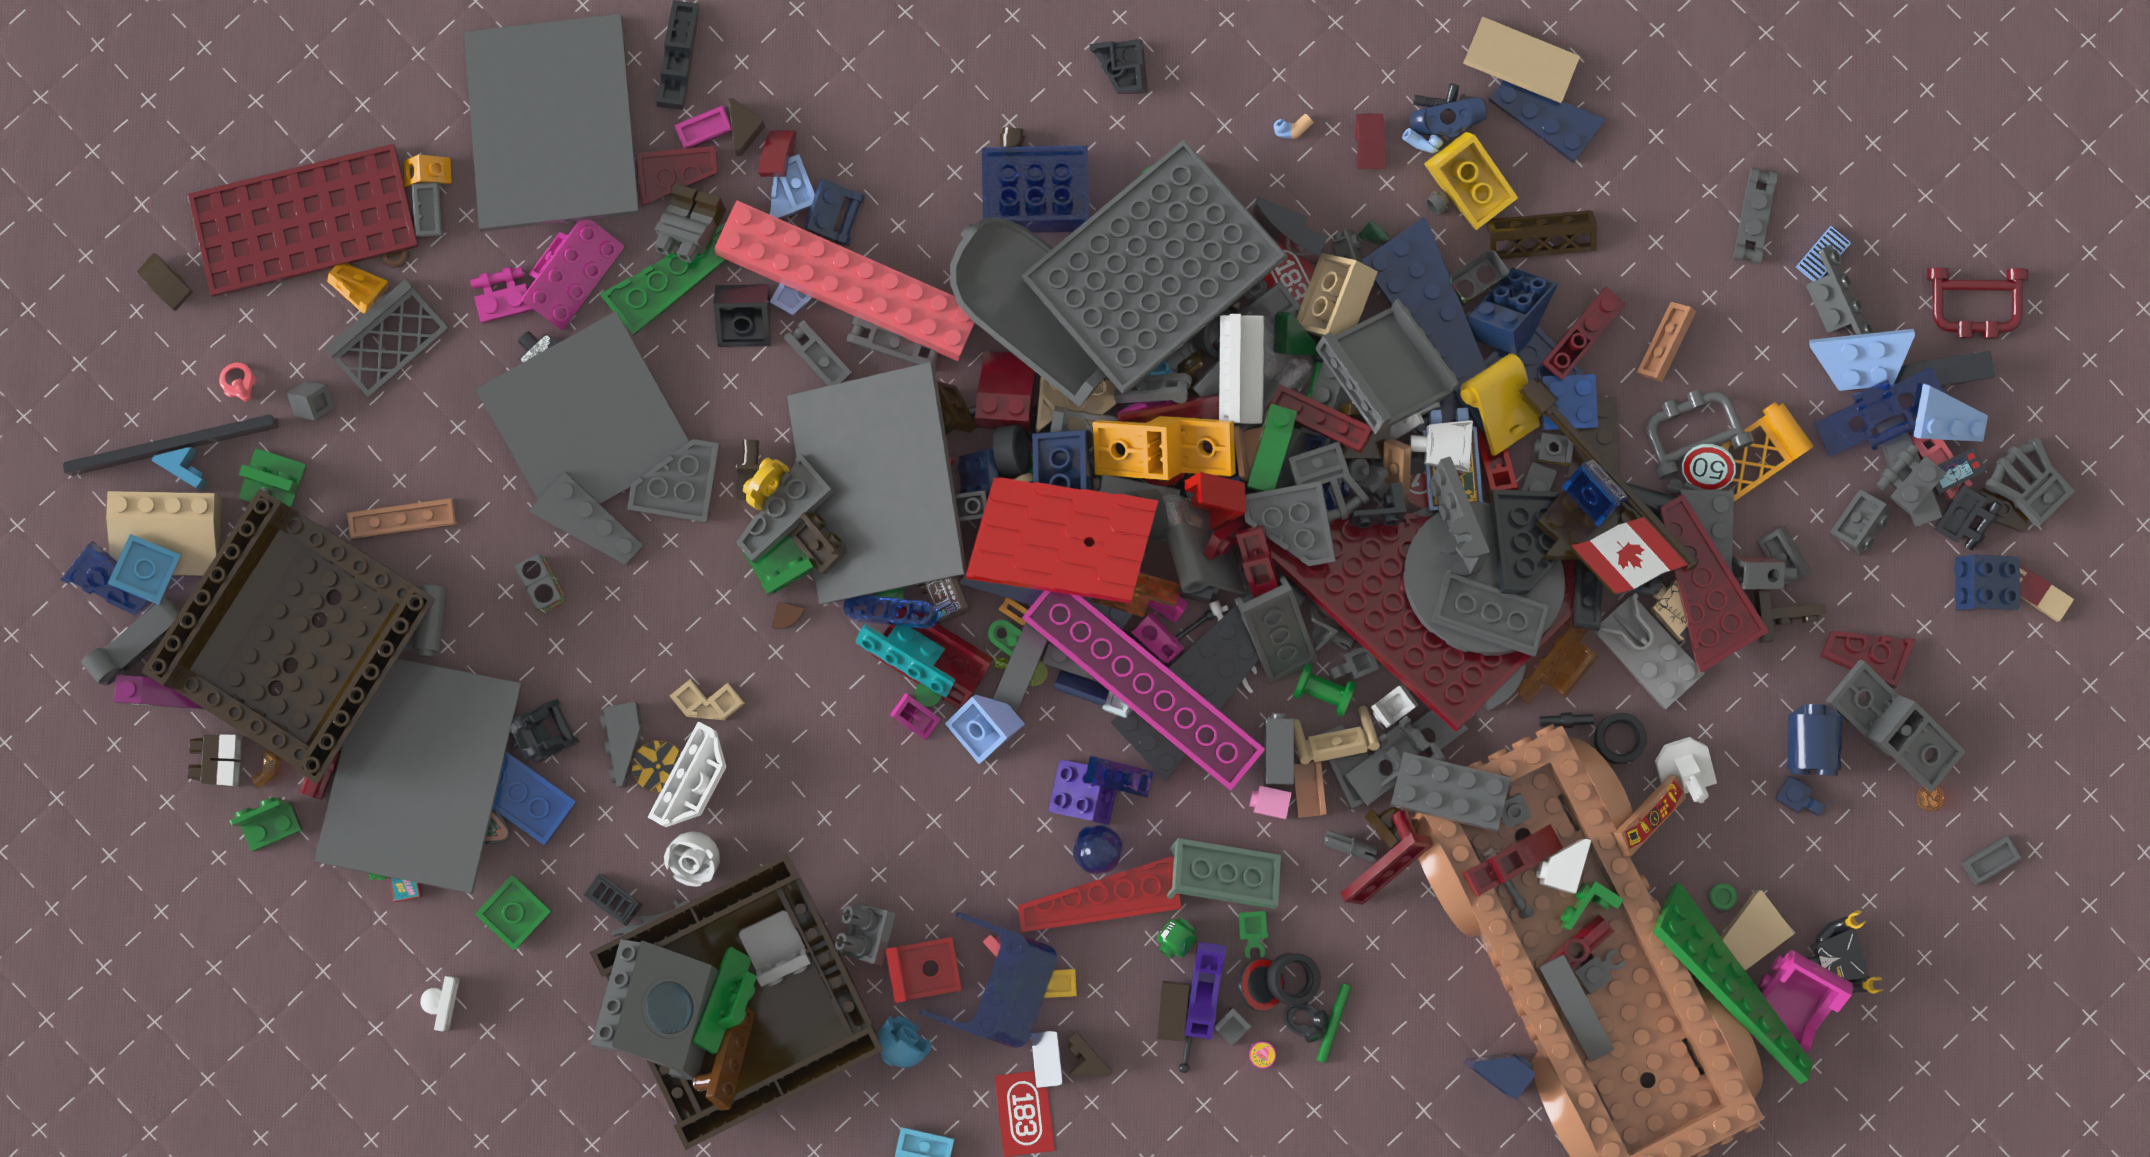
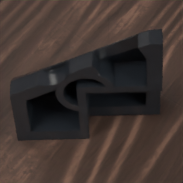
[1089,39,1148,94]

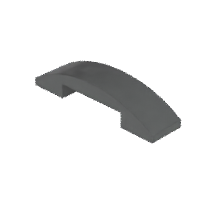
[993,622,1047,713]

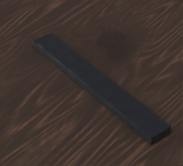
[62,414,279,476]

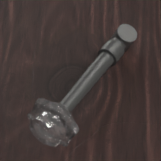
[1479,846,1534,919]

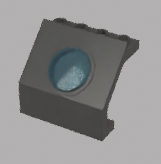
[591,939,718,1080]

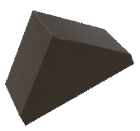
[729,98,765,156]

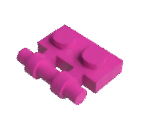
[470,266,533,324]

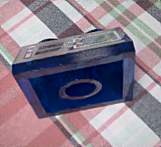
[1562,459,1629,527]

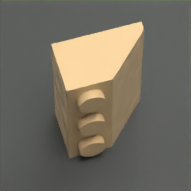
[1296,253,1378,338]

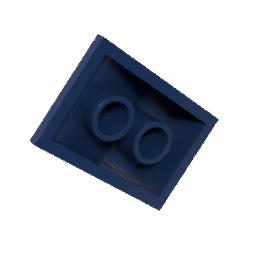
[1033,430,1093,490]

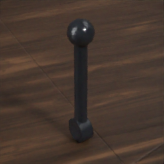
[1175,610,1214,640]
[1179,1036,1192,1073]

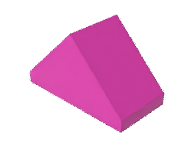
[890,693,941,741]

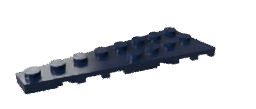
[1360,217,1487,435]

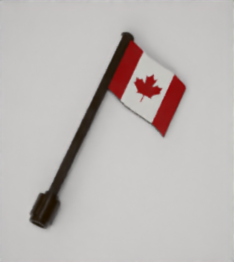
[1519,378,1699,595]

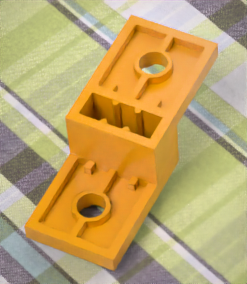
[1093,416,1235,480]

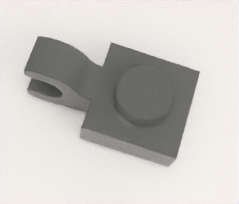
[1329,647,1379,680]

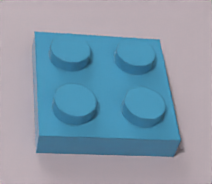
[108,534,181,605]

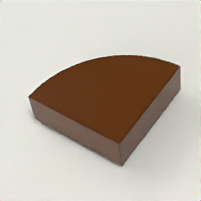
[772,602,805,629]

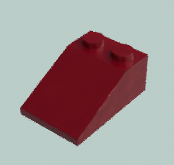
[975,351,1036,431]

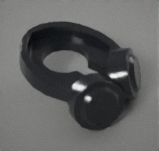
[1284,1003,1328,1043]

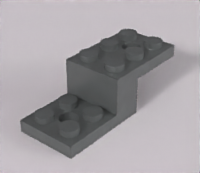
[1825,660,1966,792]

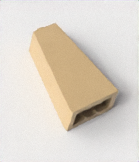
[1720,890,1794,970]

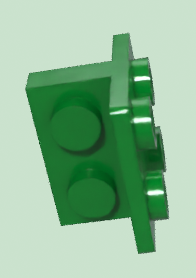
[239,449,306,508]

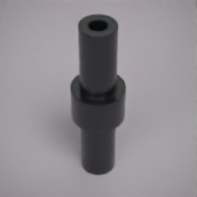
[1539,712,1594,729]

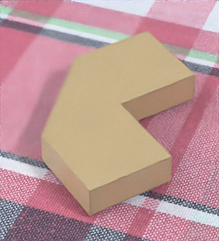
[670,679,745,721]

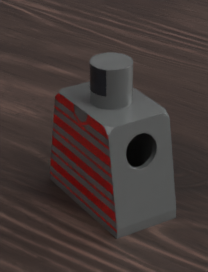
[1732,556,1797,589]

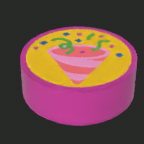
[1249,1041,1276,1069]

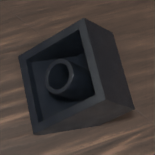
[713,284,771,347]

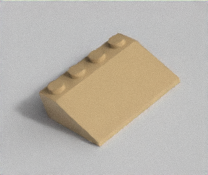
[106,491,222,576]

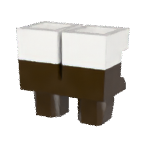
[187,735,242,787]

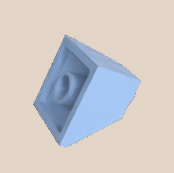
[945,695,1025,764]

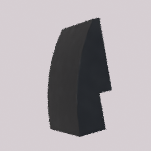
[1253,196,1328,265]

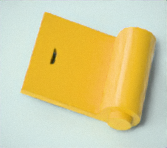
[1460,354,1540,455]

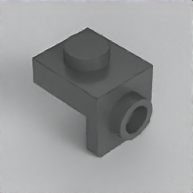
[1501,793,1532,828]

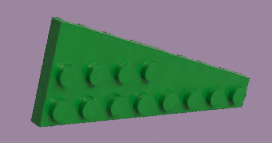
[1653,882,1814,1084]

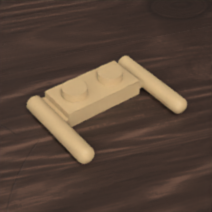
[1294,705,1380,764]

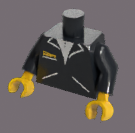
[1807,910,1883,994]

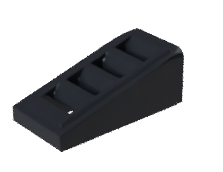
[584,873,643,926]

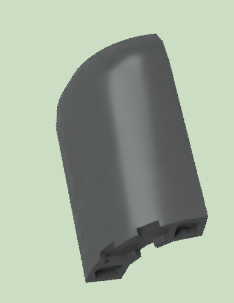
[950,217,1107,407]

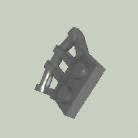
[1985,437,2075,527]
[1287,442,1370,524]

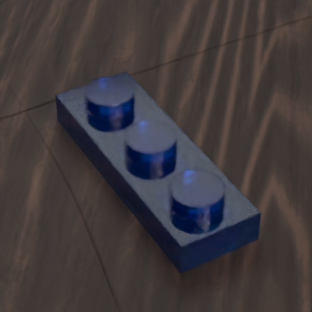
[1084,756,1153,798]

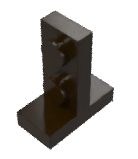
[1754,589,1826,643]

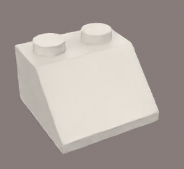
[1536,839,1591,893]

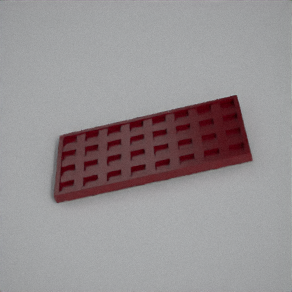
[188,144,419,297]

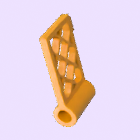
[1719,402,1814,501]

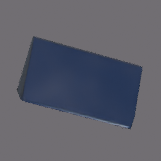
[1054,670,1109,706]

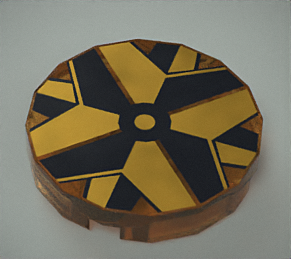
[632,740,682,793]

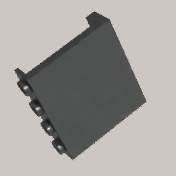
[1315,298,1459,434]

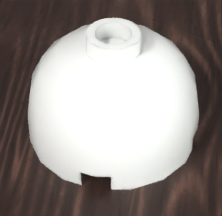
[664,831,720,887]

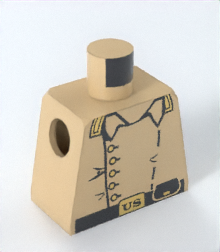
[1647,579,1689,642]

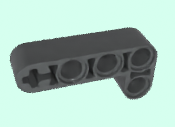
[81,597,180,686]

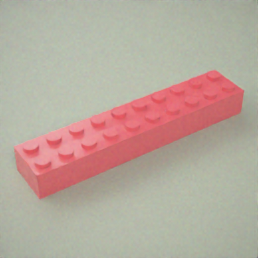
[715,200,976,362]

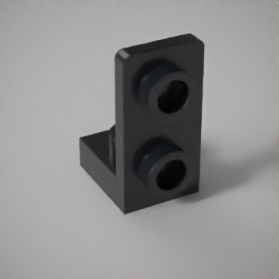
[1349,482,1407,528]

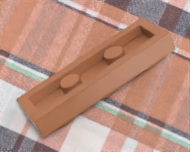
[1637,302,1696,382]

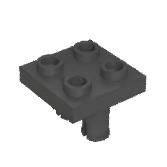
[835,902,896,966]

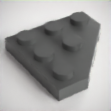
[627,439,720,522]
[1244,481,1336,566]

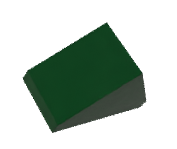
[1273,311,1319,355]

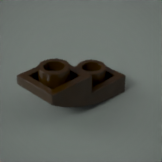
[137,253,193,311]
[1157,981,1190,1042]

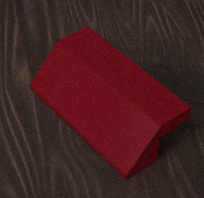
[872,603,994,709]

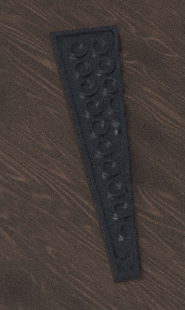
[1111,513,1352,781]

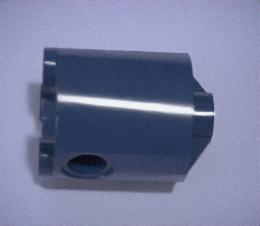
[1787,704,1843,776]

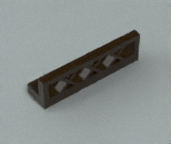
[1487,210,1597,259]

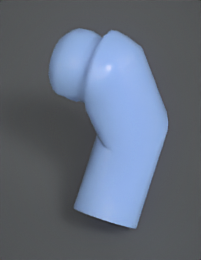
[1402,128,1443,154]

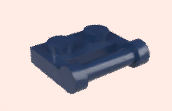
[803,179,865,246]

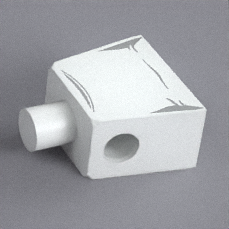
[1410,421,1473,474]

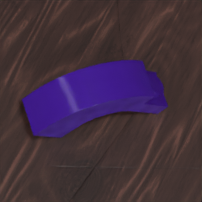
[1185,942,1226,1040]

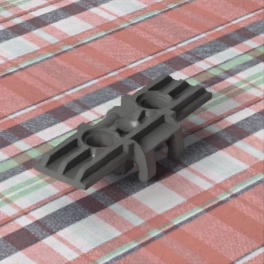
[1345,709,1468,805]

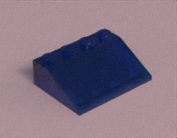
[982,146,1089,233]

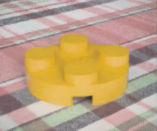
[743,457,790,511]

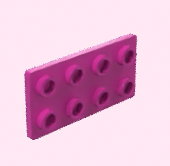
[521,219,624,330]

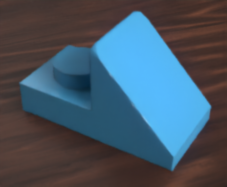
[152,447,208,491]

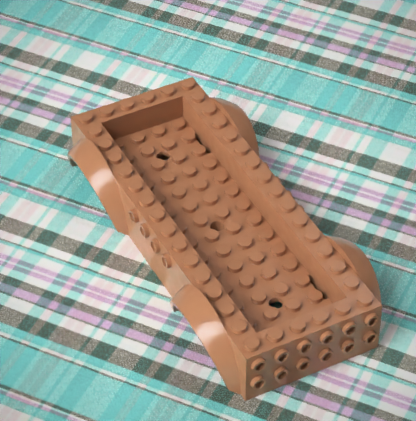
[1410,724,1764,1157]

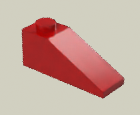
[1476,427,1518,503]

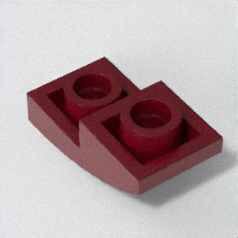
[1355,113,1385,170]
[758,130,797,177]

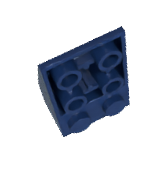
[1469,267,1557,356]

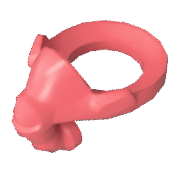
[219,362,257,402]

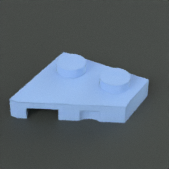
[769,154,815,219]

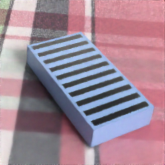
[1796,226,1851,281]

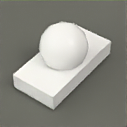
[421,976,460,1032]

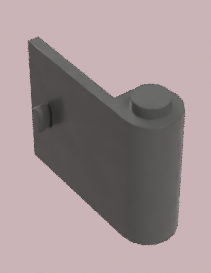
[404,585,447,657]

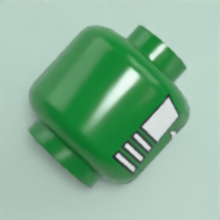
[1157,918,1197,959]

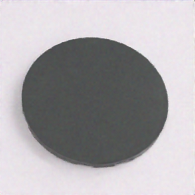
[1404,502,1565,656]

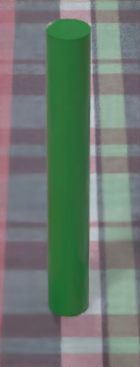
[1316,983,1352,1063]

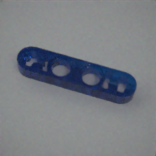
[843,595,939,628]

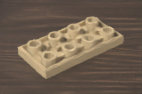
[1463,17,1580,103]

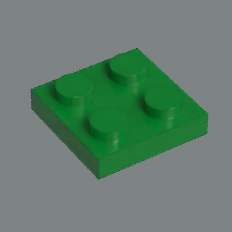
[475,875,552,951]

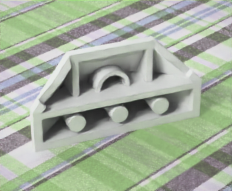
[648,722,726,827]

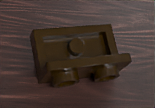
[789,512,847,574]

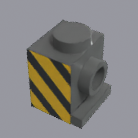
[1532,433,1574,467]

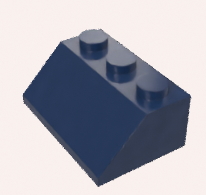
[1464,1053,1536,1100]

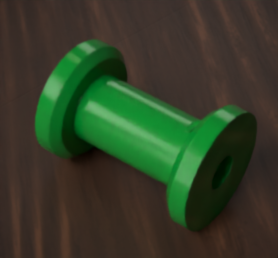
[1293,662,1356,717]

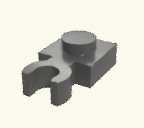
[1574,949,1626,994]

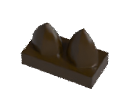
[1364,807,1418,849]

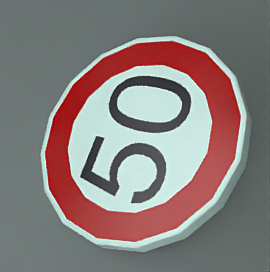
[1682,444,1736,490]

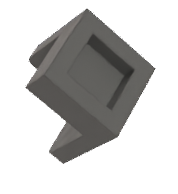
[286,381,334,421]
[1214,1008,1252,1046]

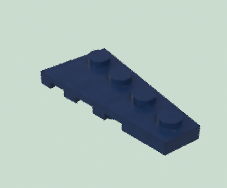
[1489,80,1606,163]

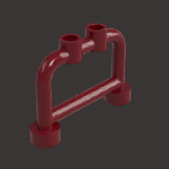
[1927,268,2028,339]

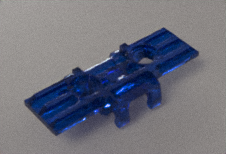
[1814,367,1944,457]

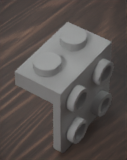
[739,910,810,987]

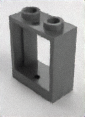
[1264,713,1294,786]

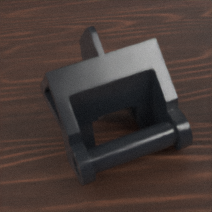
[509,699,580,763]

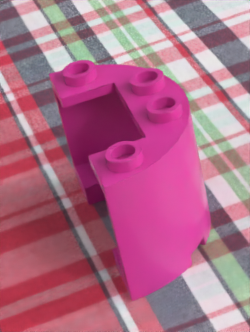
[1749,950,1853,1054]

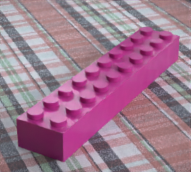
[1022,591,1265,791]

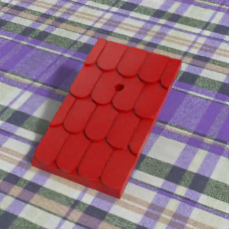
[965,478,1158,603]

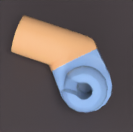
[1274,114,1314,139]

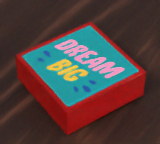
[390,877,422,902]

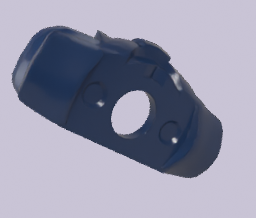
[1410,97,1487,138]

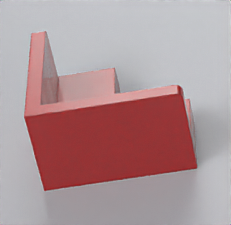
[1185,472,1246,531]

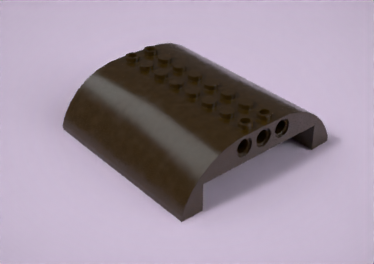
[589,854,883,1150]

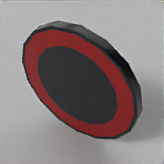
[1238,958,1285,1012]

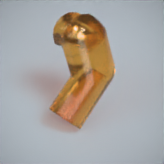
[251,749,281,788]

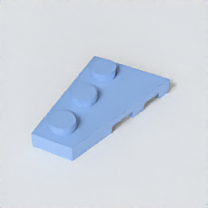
[1914,384,1988,442]

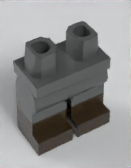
[655,183,726,263]

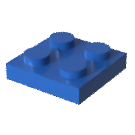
[1541,374,1598,430]

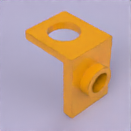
[403,155,452,187]

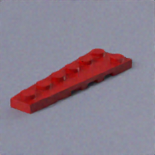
[1018,856,1182,932]

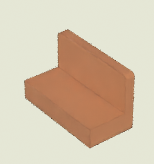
[1234,426,1262,484]
[1294,761,1326,818]

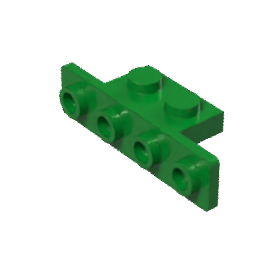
[692,947,757,1054]

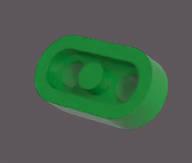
[988,620,1022,657]

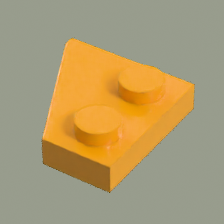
[327,264,389,314]

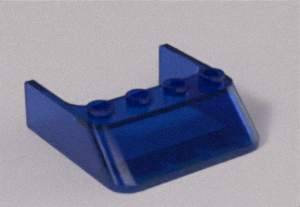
[919,911,1058,1048]

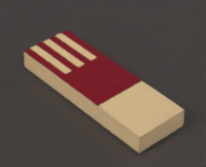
[2005,555,2074,622]

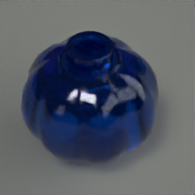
[1073,825,1123,874]

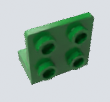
[743,531,815,597]
[229,797,303,852]
[1560,881,1624,930]

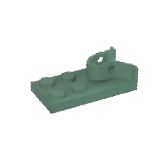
[1167,838,1281,909]

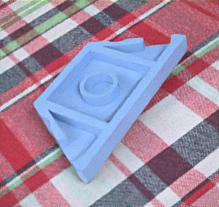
[1809,329,1915,391]

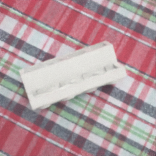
[1219,314,1264,424]

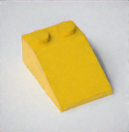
[1424,132,1518,230]

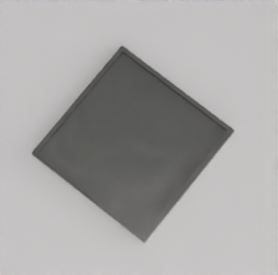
[475,311,689,529]

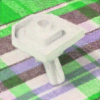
[1655,737,1717,804]

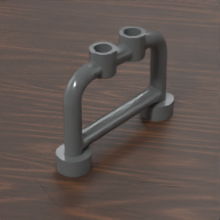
[1646,389,1755,480]

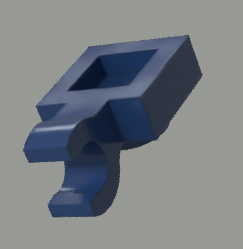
[1775,776,1826,816]

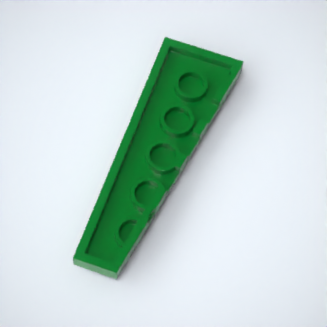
[600,221,727,336]

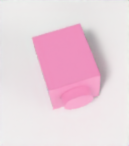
[1250,786,1291,820]

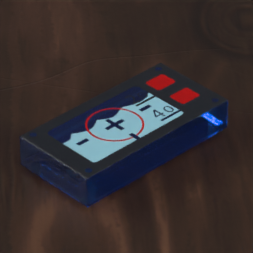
[1934,447,1987,495]

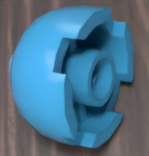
[878,1015,932,1068]

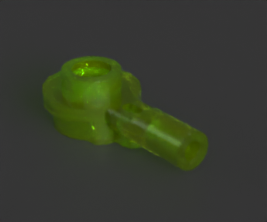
[994,657,1048,686]

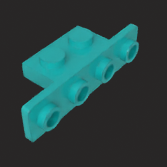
[855,621,955,697]

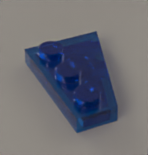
[60,541,148,615]

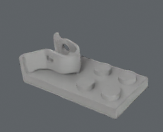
[1592,593,1705,710]

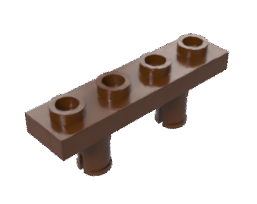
[693,1007,755,1110]

